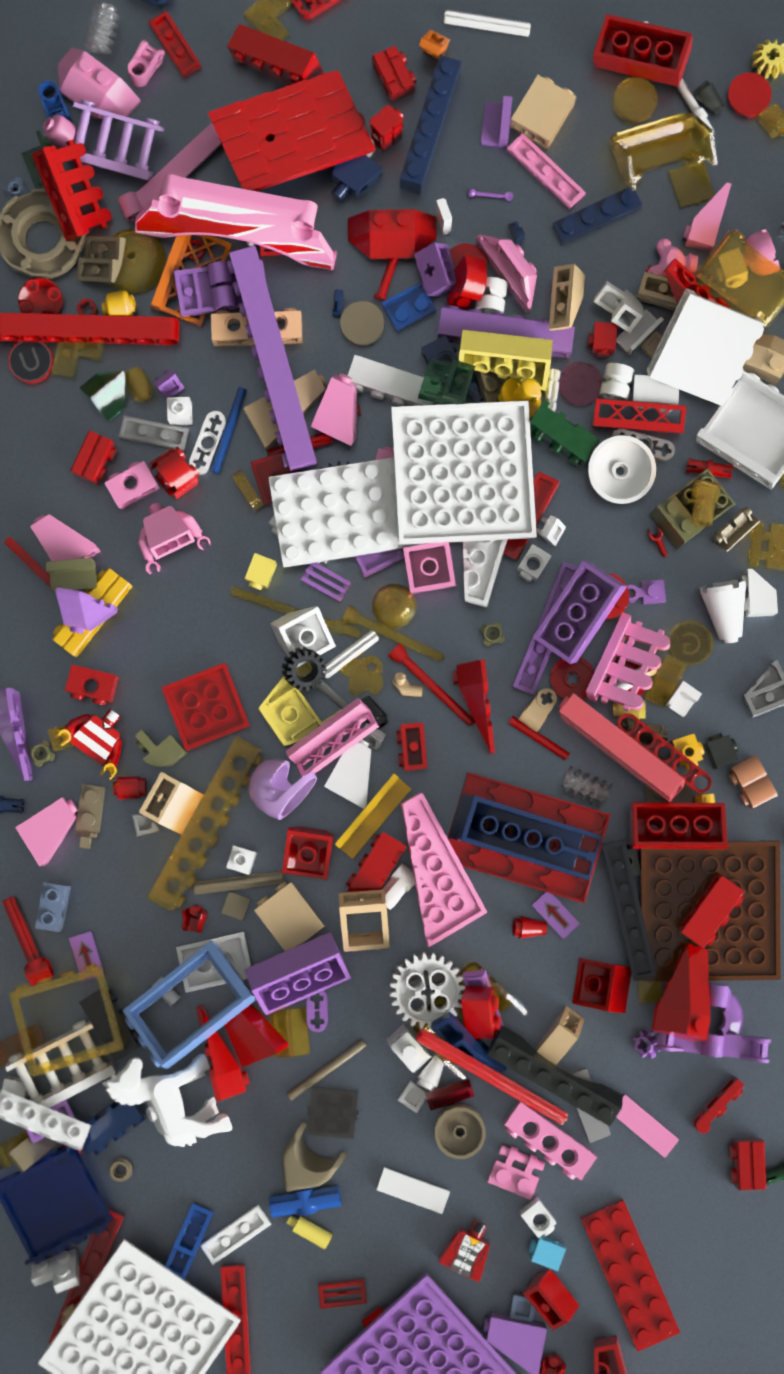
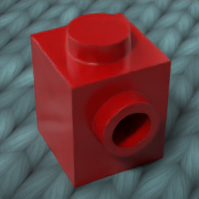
[587,322,617,358]

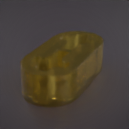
[231,470,263,511]

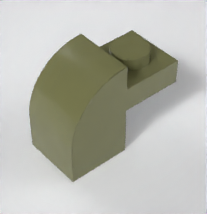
[134,729,187,768]

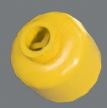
[102,290,136,316]

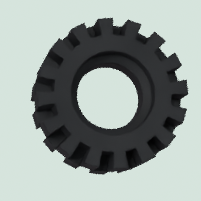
[282,647,327,691]

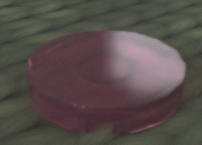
[558,361,603,407]

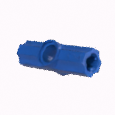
[269,1185,341,1218]

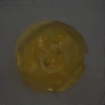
[372,584,417,629]

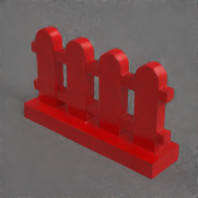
[31,140,112,242]

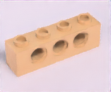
[211,308,303,346]

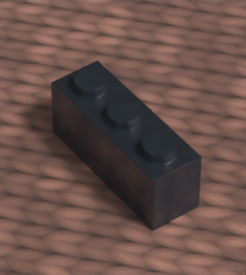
[79,986,141,1062]

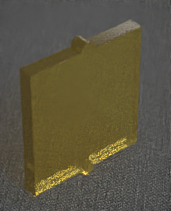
[669,161,715,208]

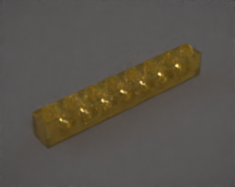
[147,736,263,912]

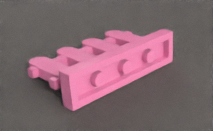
[586,612,670,712]

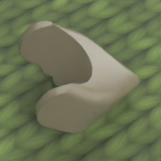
[282,1121,347,1192]

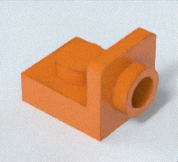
[419,29,450,59]

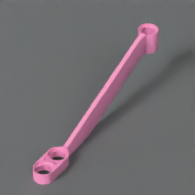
[118,123,222,222]

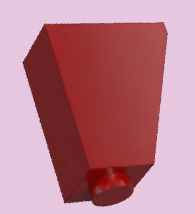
[224,1004,289,1067]

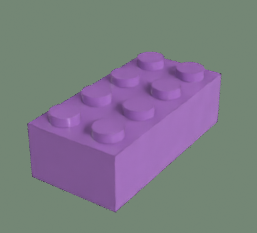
[533,560,627,664]
[245,932,351,1015]

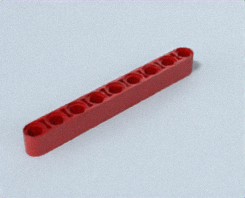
[0,313,180,345]

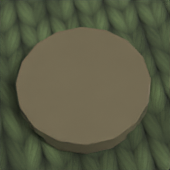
[340,301,385,346]

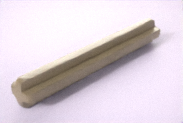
[193,871,284,895]

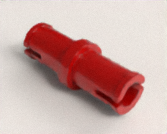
[686,458,733,479]

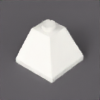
[270,606,336,667]

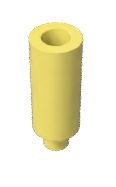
[286,1215,333,1250]

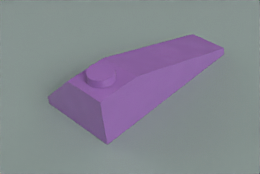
[0,688,33,782]

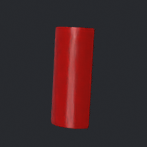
[630,802,728,849]

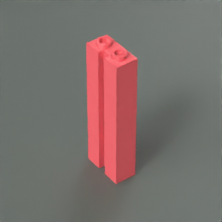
[559,694,685,802]

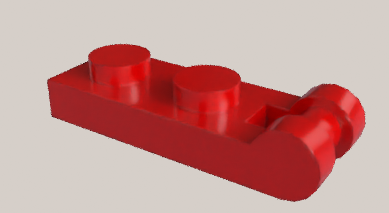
[693,1076,744,1134]

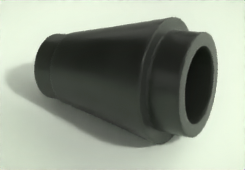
[693,80,725,114]

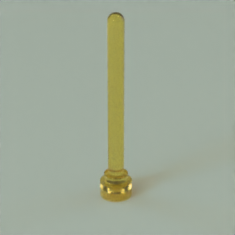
[342,605,444,661]

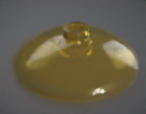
[108,228,167,295]

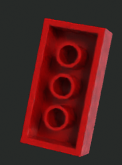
[593,14,692,87]

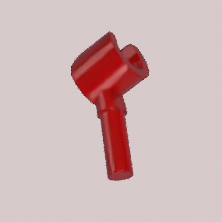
[647,524,668,557]

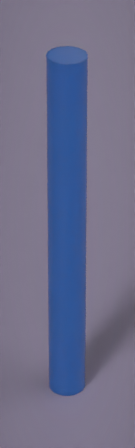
[211,387,247,474]

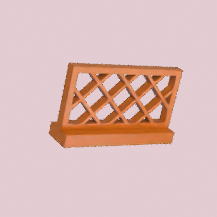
[150,235,232,327]

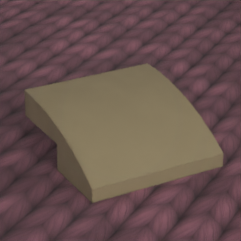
[77,236,126,283]

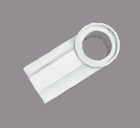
[382,862,415,910]

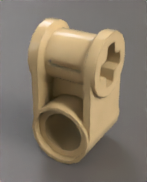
[518,688,557,732]

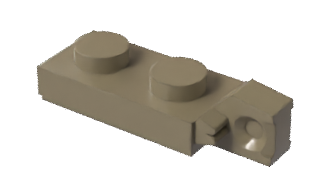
[75,784,106,849]

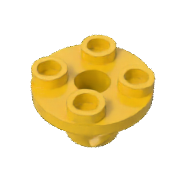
[498,378,541,419]

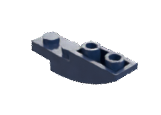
[431,1012,507,1074]

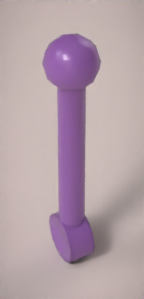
[467,188,513,202]

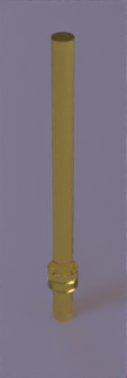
[231,587,362,638]

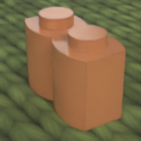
[728,755,778,809]

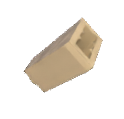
[535,1005,585,1065]

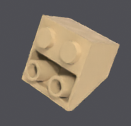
[139,772,204,835]

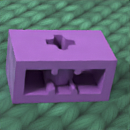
[414,243,457,297]

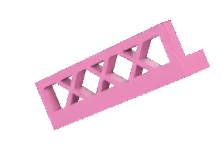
[285,698,379,777]

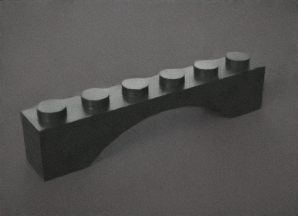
[487,1026,623,1127]

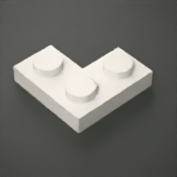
[31,1248,79,1293]

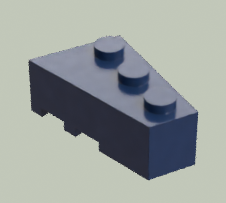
[82,1101,146,1156]

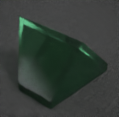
[80,370,126,422]

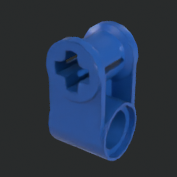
[38,81,72,121]

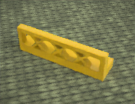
[335,774,411,859]

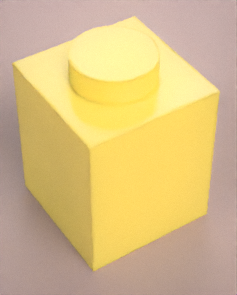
[245,553,277,591]

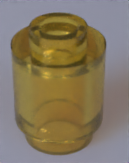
[124,367,154,402]

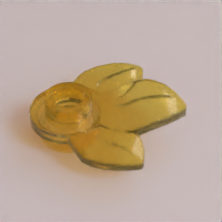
[340,655,383,696]

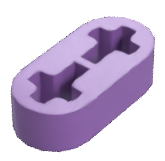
[306,990,328,1032]

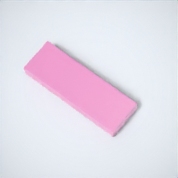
[616,1094,679,1158]

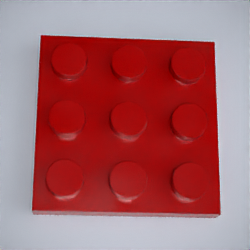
[161,663,250,751]

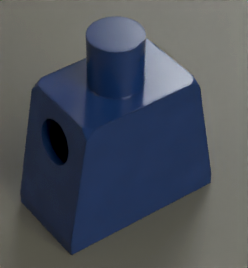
[331,155,382,201]

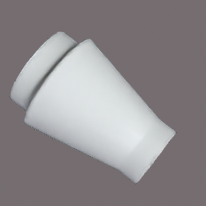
[416,1055,445,1091]

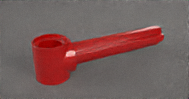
[2,896,54,986]

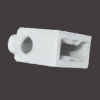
[386,1024,432,1073]

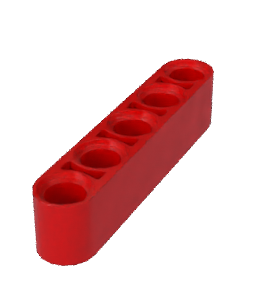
[617,713,712,794]

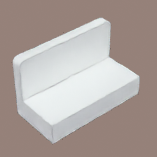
[616,309,664,357]

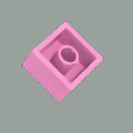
[403,542,457,594]

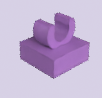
[154,370,184,401]

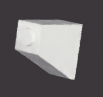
[324,740,371,809]

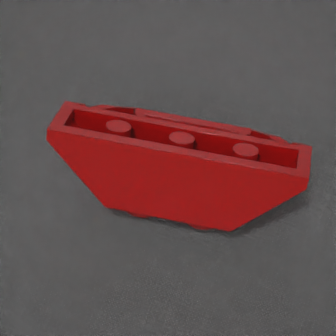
[347,209,436,259]

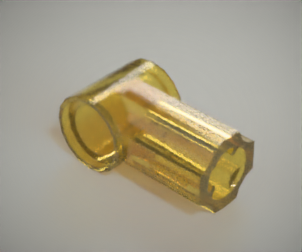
[691,479,721,527]

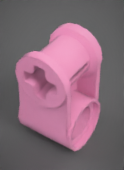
[128,40,165,87]

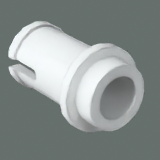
[152,977,181,1007]

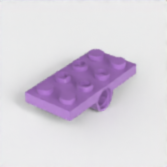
[174,260,267,317]

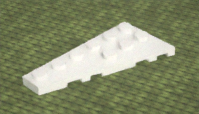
[463,539,508,608]

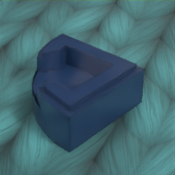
[508,221,525,245]
[332,289,344,319]

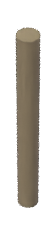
[287,1039,367,1101]

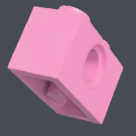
[105,461,160,510]

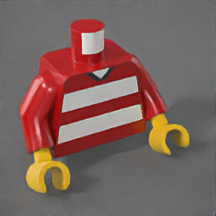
[54,709,122,780]

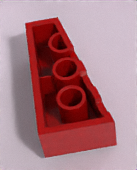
[227,24,324,86]

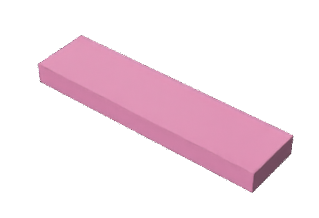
[506,133,586,211]

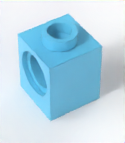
[528,1236,566,1271]

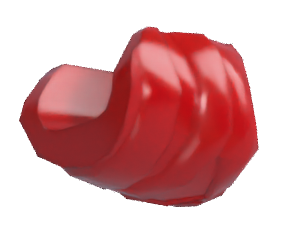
[182,905,208,933]
[539,1354,566,1374]

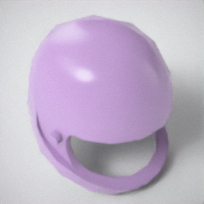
[248,758,317,820]

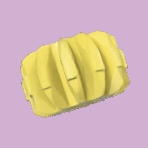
[752,38,784,79]

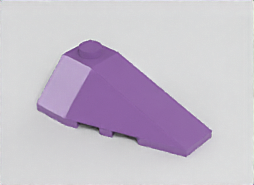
[56,588,118,634]

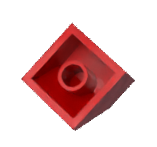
[572,958,632,1013]

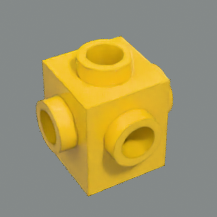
[669,733,704,770]

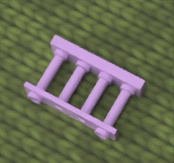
[73,100,165,181]

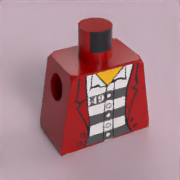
[438,1219,490,1283]

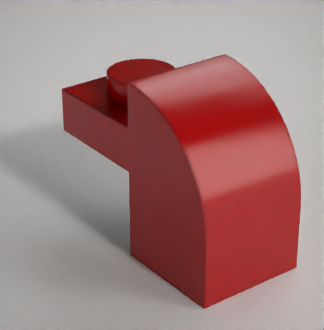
[446,254,487,310]

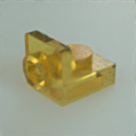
[757,102,784,139]

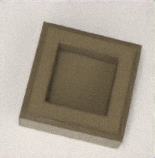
[221,891,251,921]

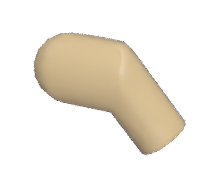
[392,672,423,697]

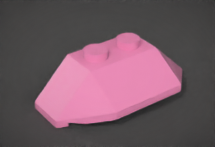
[58,48,141,118]
[475,234,537,315]

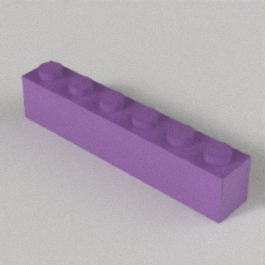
[437,306,575,359]

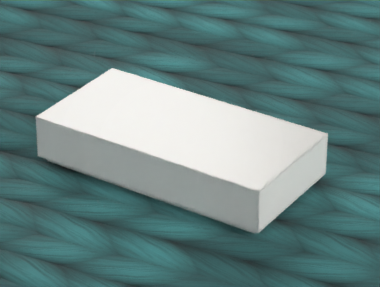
[435,198,452,236]

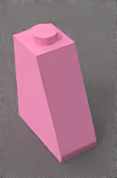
[311,373,357,446]
[30,514,101,561]
[15,797,78,866]

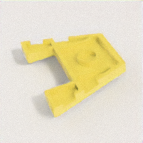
[258,662,342,747]

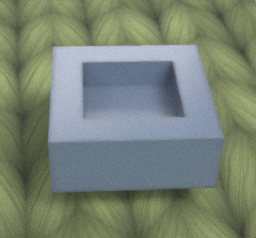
[509,1293,535,1323]

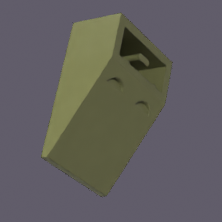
[650,469,736,549]

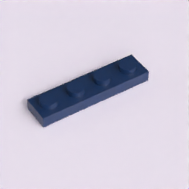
[552,185,643,245]

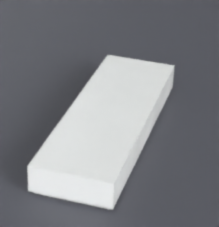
[376,1166,450,1214]
[200,1204,271,1265]

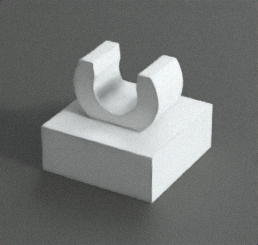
[536,515,566,546]

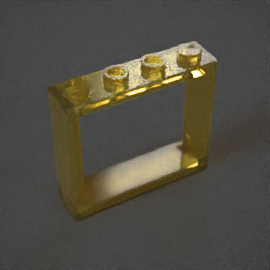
[9,964,125,1077]

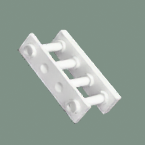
[5,1020,116,1108]

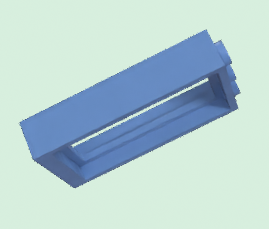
[122,940,256,1069]

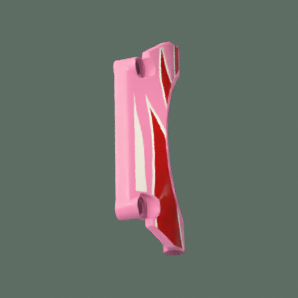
[135,174,336,271]

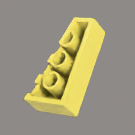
[458,330,553,391]

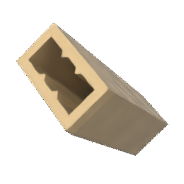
[244,370,328,452]

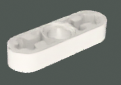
[189,411,226,475]

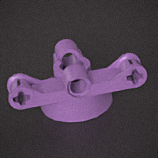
[654,984,771,1063]

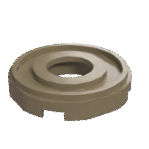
[0,189,86,279]

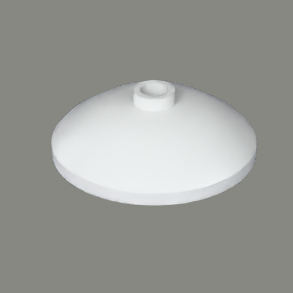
[588,436,656,504]

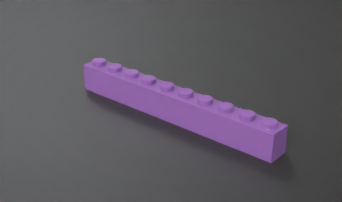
[227,246,317,472]

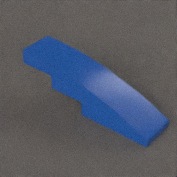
[165,1203,214,1280]

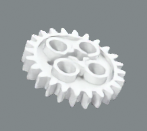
[389,952,465,1030]

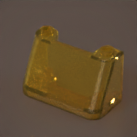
[695,229,784,328]

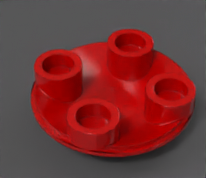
[18,277,63,314]

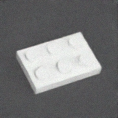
[176,932,252,993]

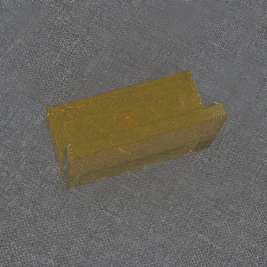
[270,1007,310,1057]

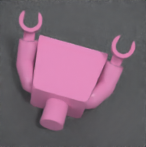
[138,503,211,574]

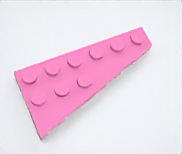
[401,792,487,948]

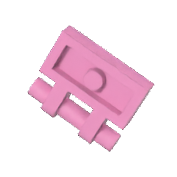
[487,1145,545,1200]

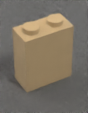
[510,75,576,149]
[254,881,325,952]

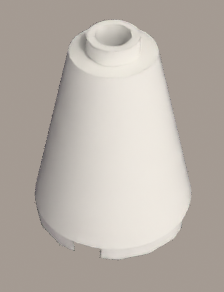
[700,580,746,643]

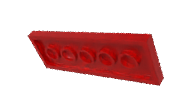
[580,1199,680,1352]

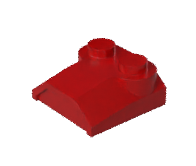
[282,826,334,881]

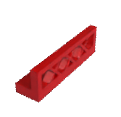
[591,398,686,433]

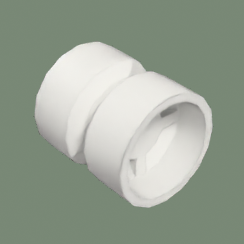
[475,277,508,314]
[599,363,635,401]

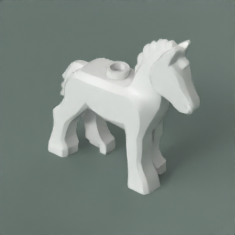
[102,1054,232,1147]

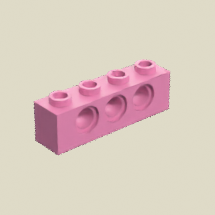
[503,1101,597,1180]

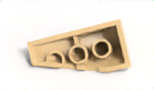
[742,334,784,385]

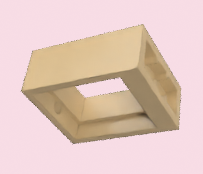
[339,889,390,952]

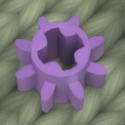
[633,1029,662,1059]

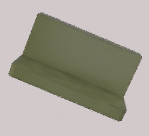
[46,558,97,592]

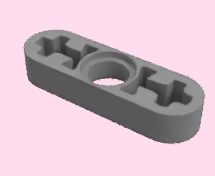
[611,429,675,462]

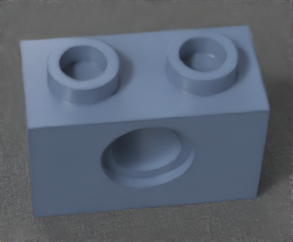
[35,882,71,932]

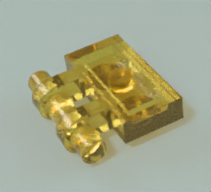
[748,522,784,571]

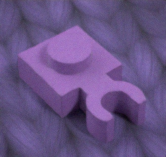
[627,579,666,605]

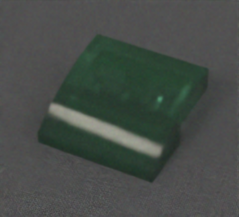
[418,358,475,405]

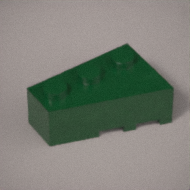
[530,399,600,467]

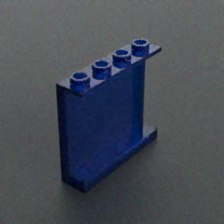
[0,1146,113,1265]

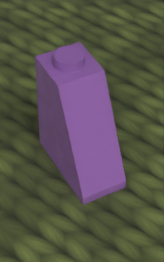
[482,1312,547,1374]

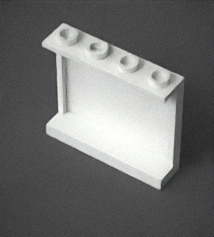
[646,288,764,406]
[696,370,784,490]

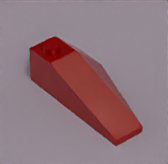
[664,259,731,309]
[452,659,495,754]
[651,944,710,1041]
[196,1004,250,1102]

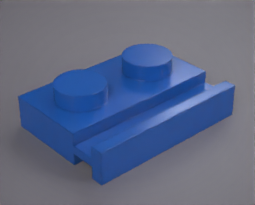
[382,282,436,332]

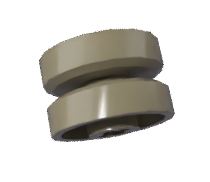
[434,1103,486,1159]

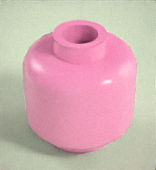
[43,115,77,149]

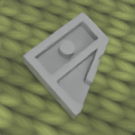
[743,660,784,718]

